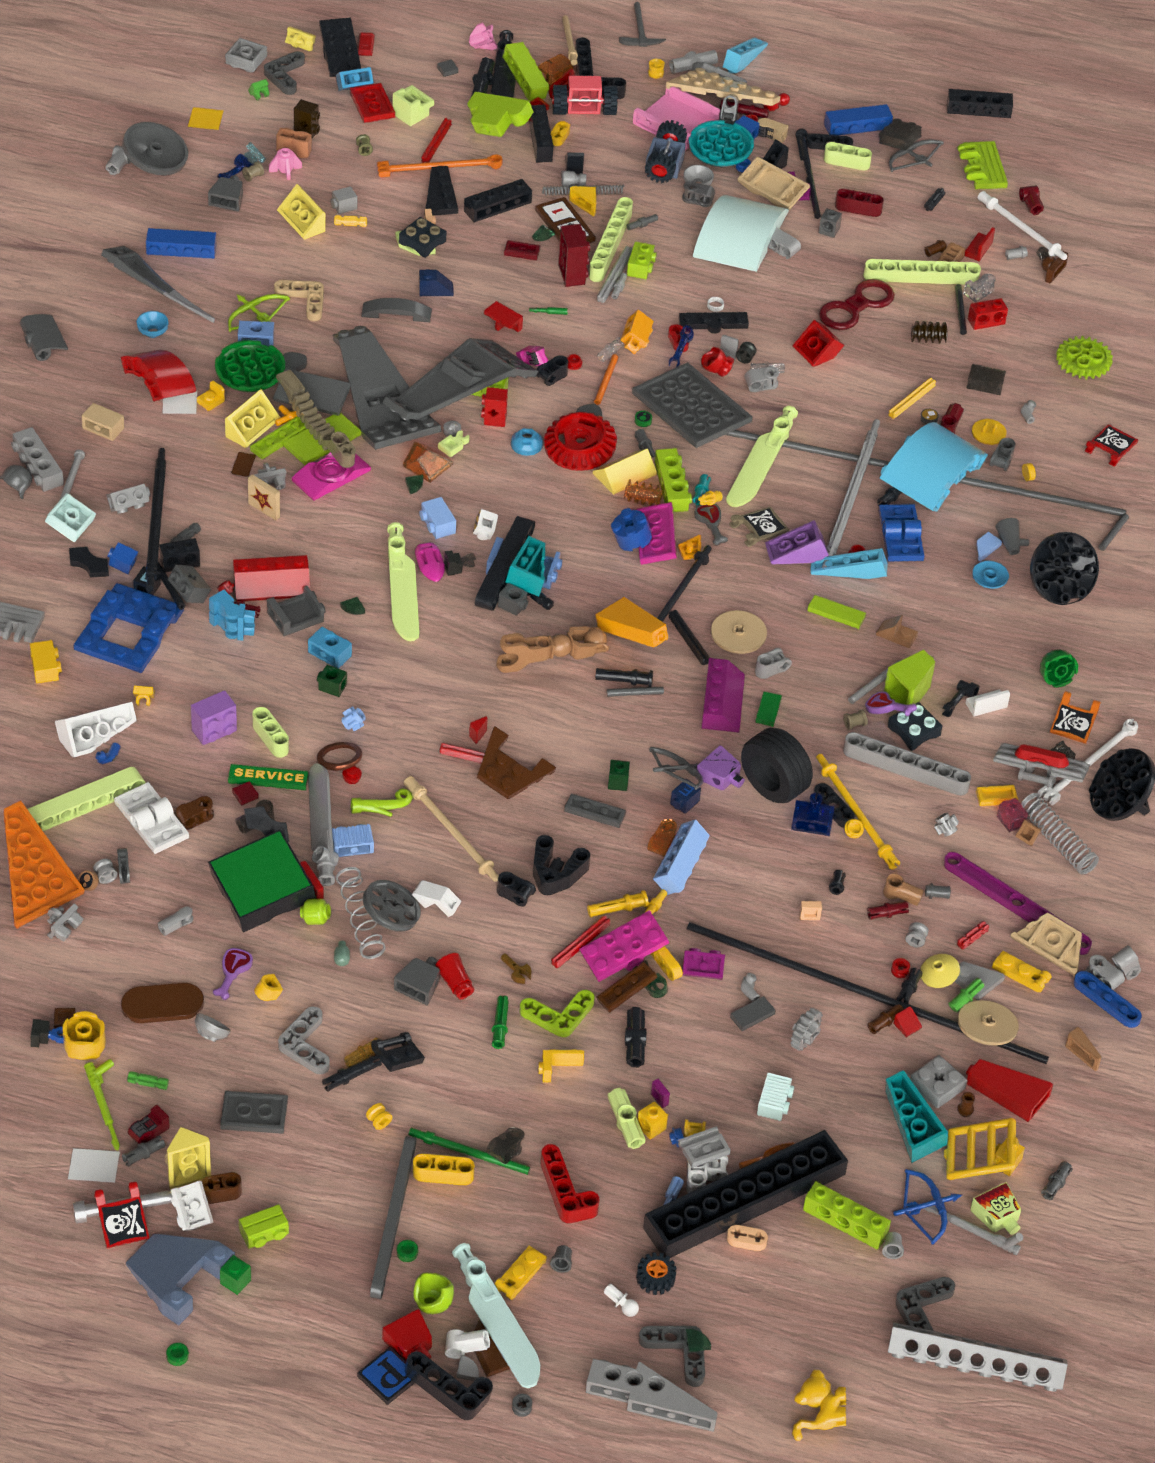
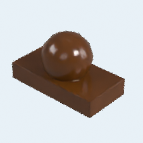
[1041,251,1068,284]

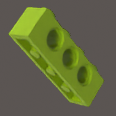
[654,448,692,512]
[803,1182,891,1250]

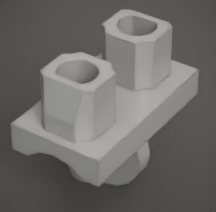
[254,463,286,490]
[47,904,84,942]

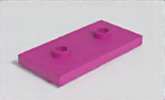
[636,502,677,565]

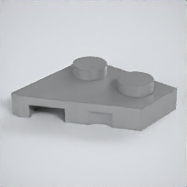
[955,961,1005,1001]

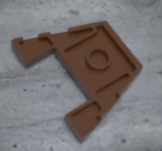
[477,726,556,799]

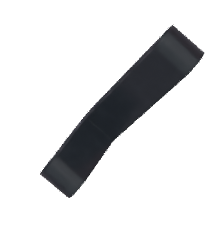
[575,37,626,99]

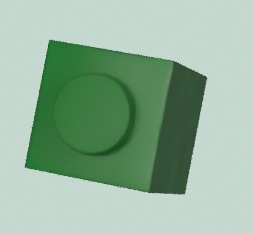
[220,1255,251,1295]

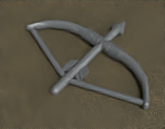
[889,139,944,172]
[649,747,704,790]

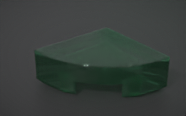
[532,224,556,241]
[405,475,423,494]
[340,597,365,615]
[685,1329,711,1352]

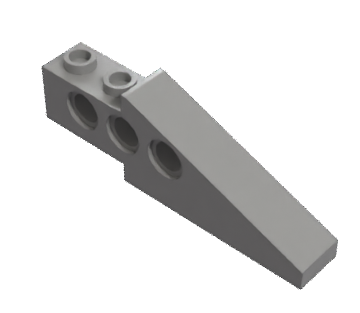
[586,1359,718,1432]

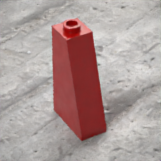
[966,1059,1053,1122]

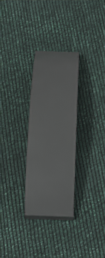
[362,298,432,323]

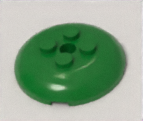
[215,340,285,392]

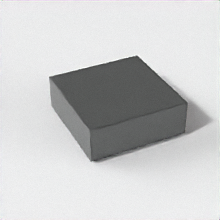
[437,59,458,77]

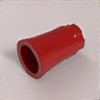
[435,953,475,1000]

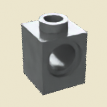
[819,208,842,238]
[498,583,528,616]

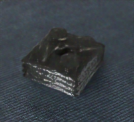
[879,118,922,151]

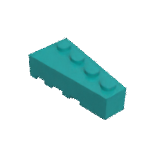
[885,1070,948,1163]

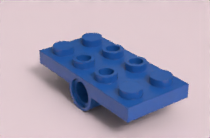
[879,504,925,561]

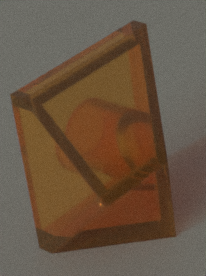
[403,442,453,483]

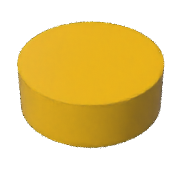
[1022,463,1036,481]

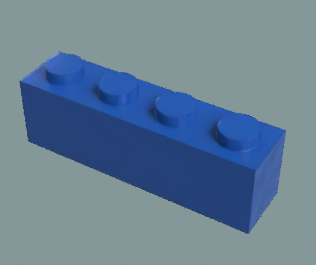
[824,104,893,135]
[146,228,217,259]

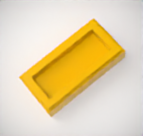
[976,785,1018,806]

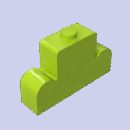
[467,92,534,137]

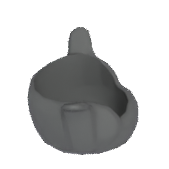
[0,465,32,499]

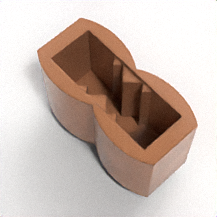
[276,128,312,158]

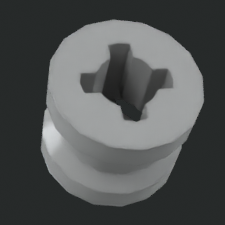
[93,859,117,884]
[905,922,929,948]

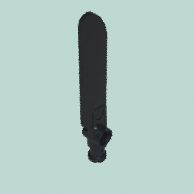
[491,30,516,98]

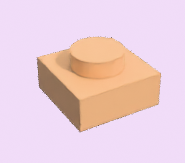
[424,209,436,225]
[799,901,822,920]

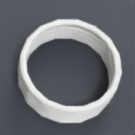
[707,297,724,312]

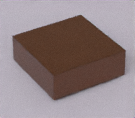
[54,1008,76,1029]

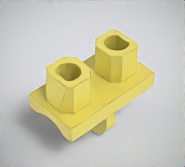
[285,27,316,51]

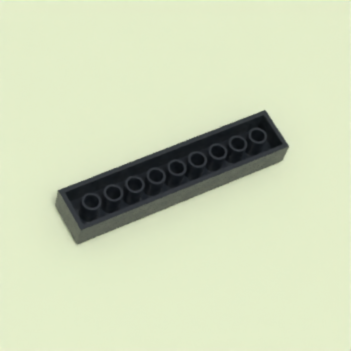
[643,1130,848,1258]

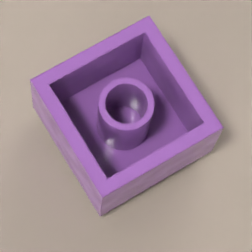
[191,690,237,745]

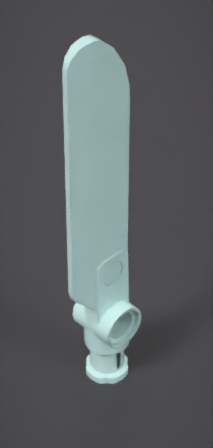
[452,1243,540,1388]

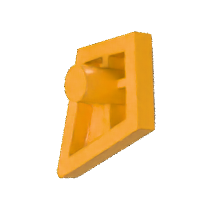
[678,535,701,560]

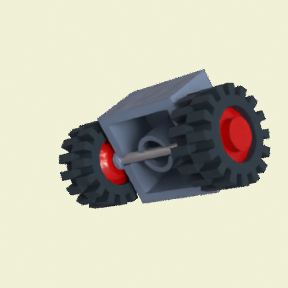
[645,120,687,183]

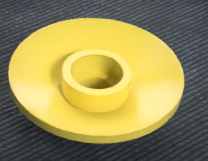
[920,954,960,988]

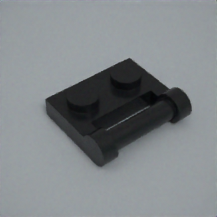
[371,1032,425,1072]

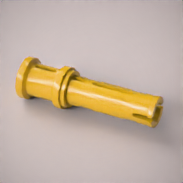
[587,890,649,918]

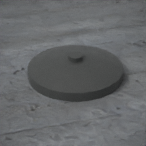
[122,122,188,175]

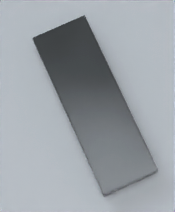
[564,794,626,828]

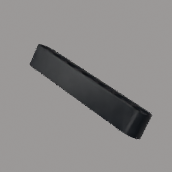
[475,516,535,611]

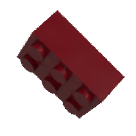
[558,224,590,287]

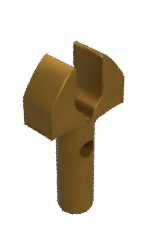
[501,953,532,984]

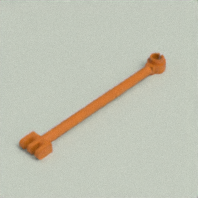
[377,154,503,177]

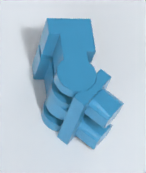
[209,590,255,641]

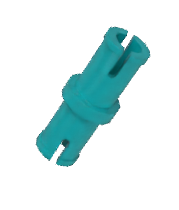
[693,474,711,506]

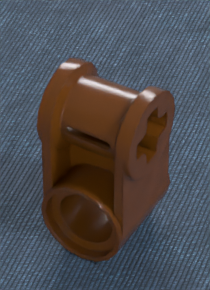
[175,796,214,830]

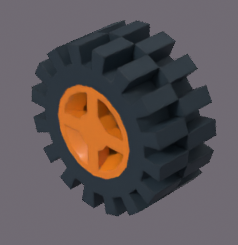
[636,1252,677,1295]

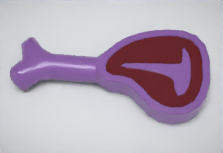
[213,948,253,1000]

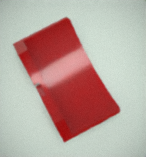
[121,350,196,402]

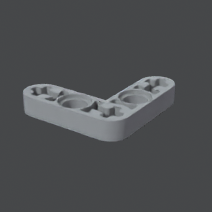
[278,1007,330,1074]

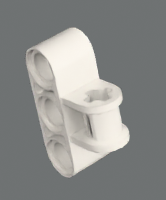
[686,1156,728,1194]

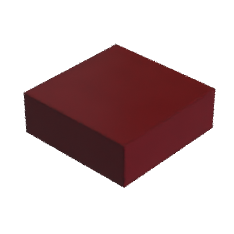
[232,781,259,806]

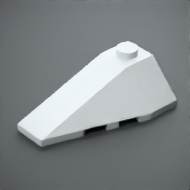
[55,702,137,757]

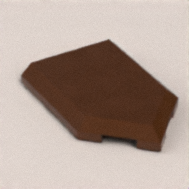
[474,1319,510,1377]

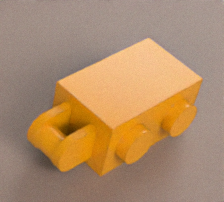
[620,309,654,354]

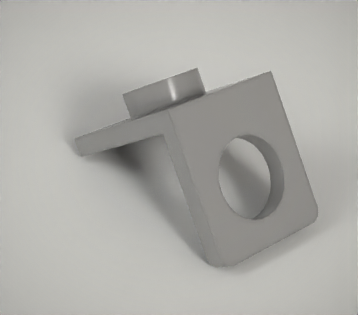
[720,335,739,361]

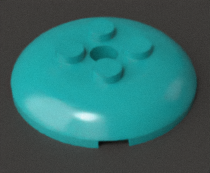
[689,120,754,167]

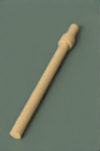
[562,15,578,65]

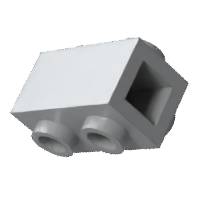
[106,484,150,514]

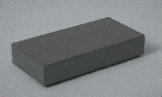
[730,996,776,1031]

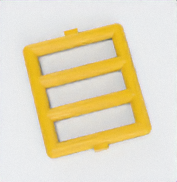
[944,1118,1019,1180]

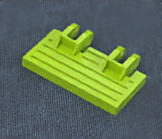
[957,141,1008,189]

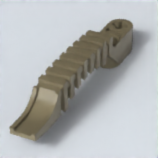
[276,370,356,468]

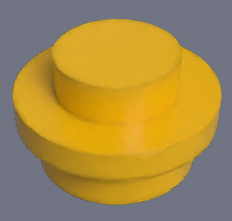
[844,819,864,839]

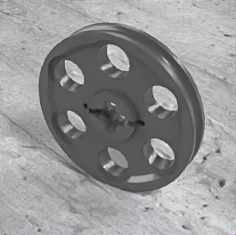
[363,880,421,932]

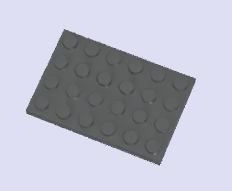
[632,362,752,448]

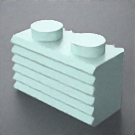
[757,1072,795,1121]

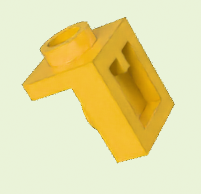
[197,380,225,411]

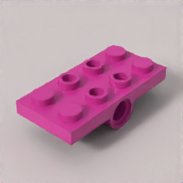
[579,910,669,982]

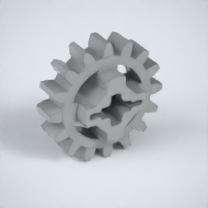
[790,1008,823,1051]

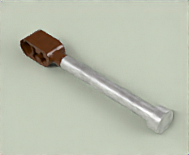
[73,1172,242,1224]

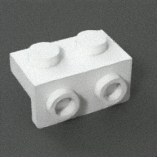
[171,1181,214,1231]

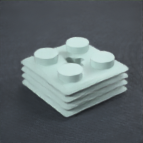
[45,493,96,542]

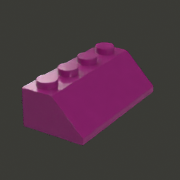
[701,658,745,733]

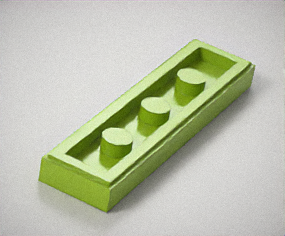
[250,416,306,460]

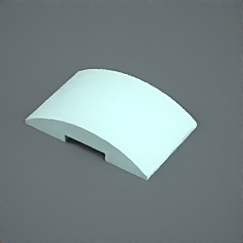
[693,195,789,272]

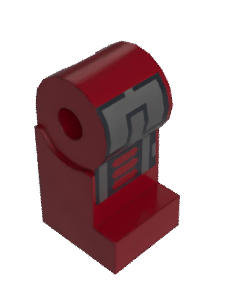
[127,1105,170,1144]

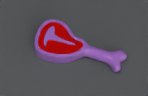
[865,692,917,717]

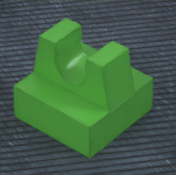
[248,79,269,100]

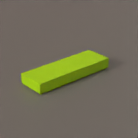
[807,595,866,629]

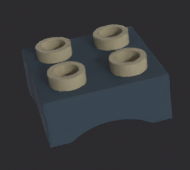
[399,217,447,258]

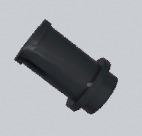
[829,870,846,895]

